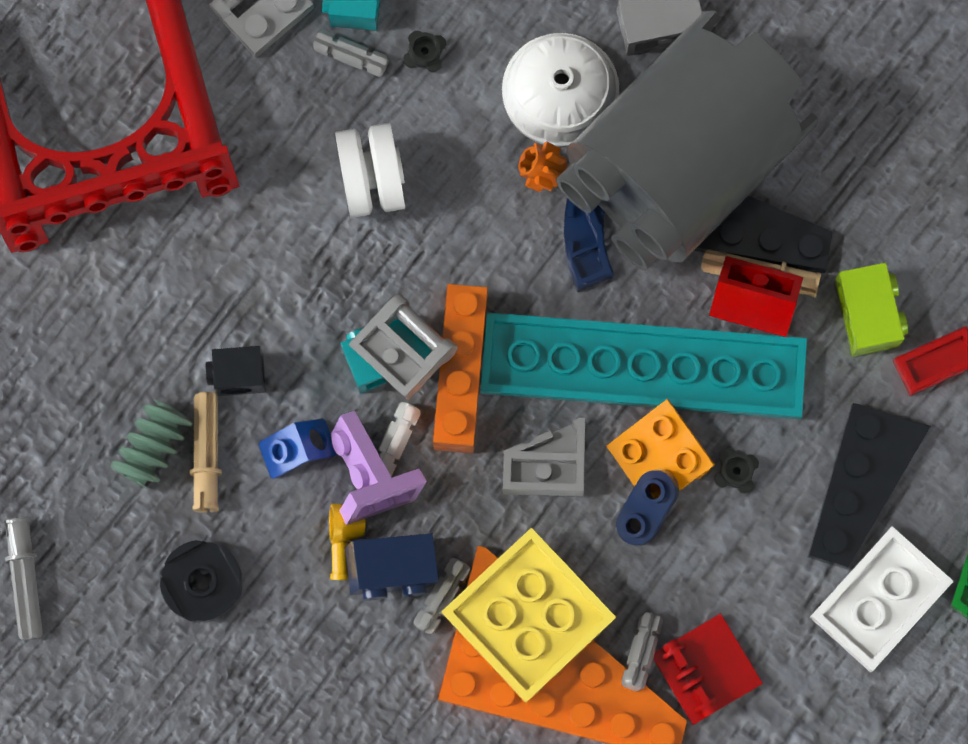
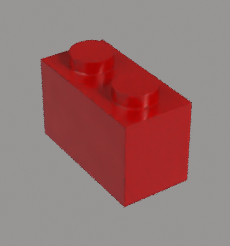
[709,256,804,337]

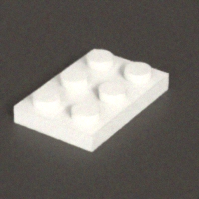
[810,526,953,673]

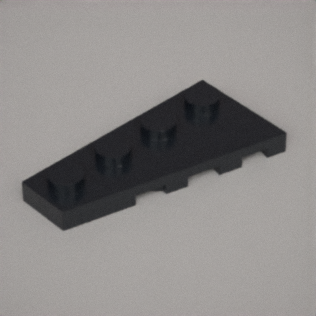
[694,196,833,273]
[807,403,931,569]

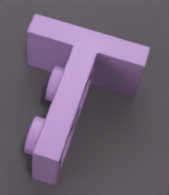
[331,411,427,525]

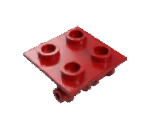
[653,613,763,725]

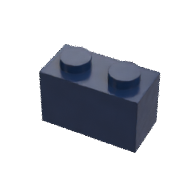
[345,533,439,601]

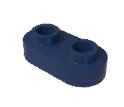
[616,469,679,545]

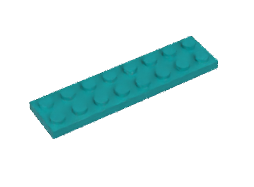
[480,312,807,420]

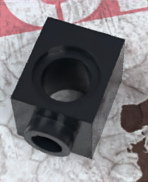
[205,346,266,396]

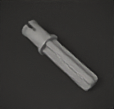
[3,517,43,640]

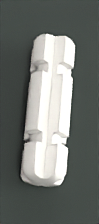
[378,402,421,477]

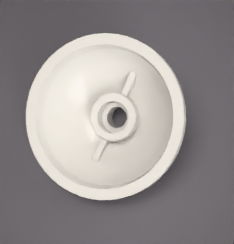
[502,33,619,147]

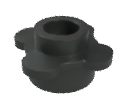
[404,31,446,73]
[714,449,759,494]

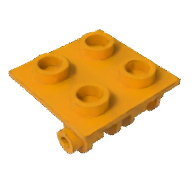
[606,399,715,498]

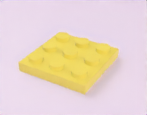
[441,528,616,703]

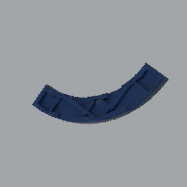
[564,198,614,292]

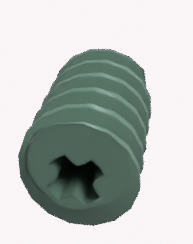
[110,399,193,490]

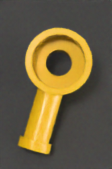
[329,503,366,580]

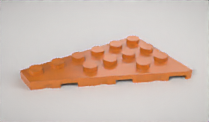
[438,546,687,744]

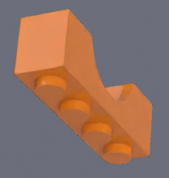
[433,284,488,454]

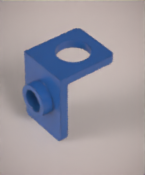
[259,418,337,479]

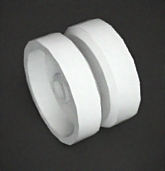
[335,122,405,218]

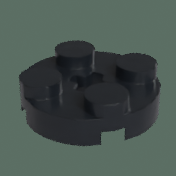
[160,540,242,623]

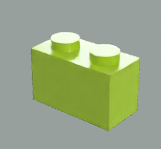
[834,262,908,357]

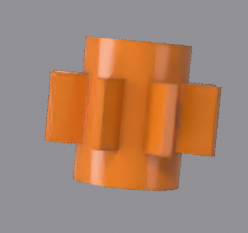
[518,141,568,192]

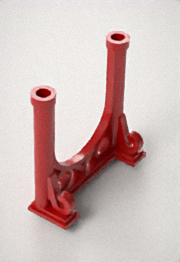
[0,0,240,253]

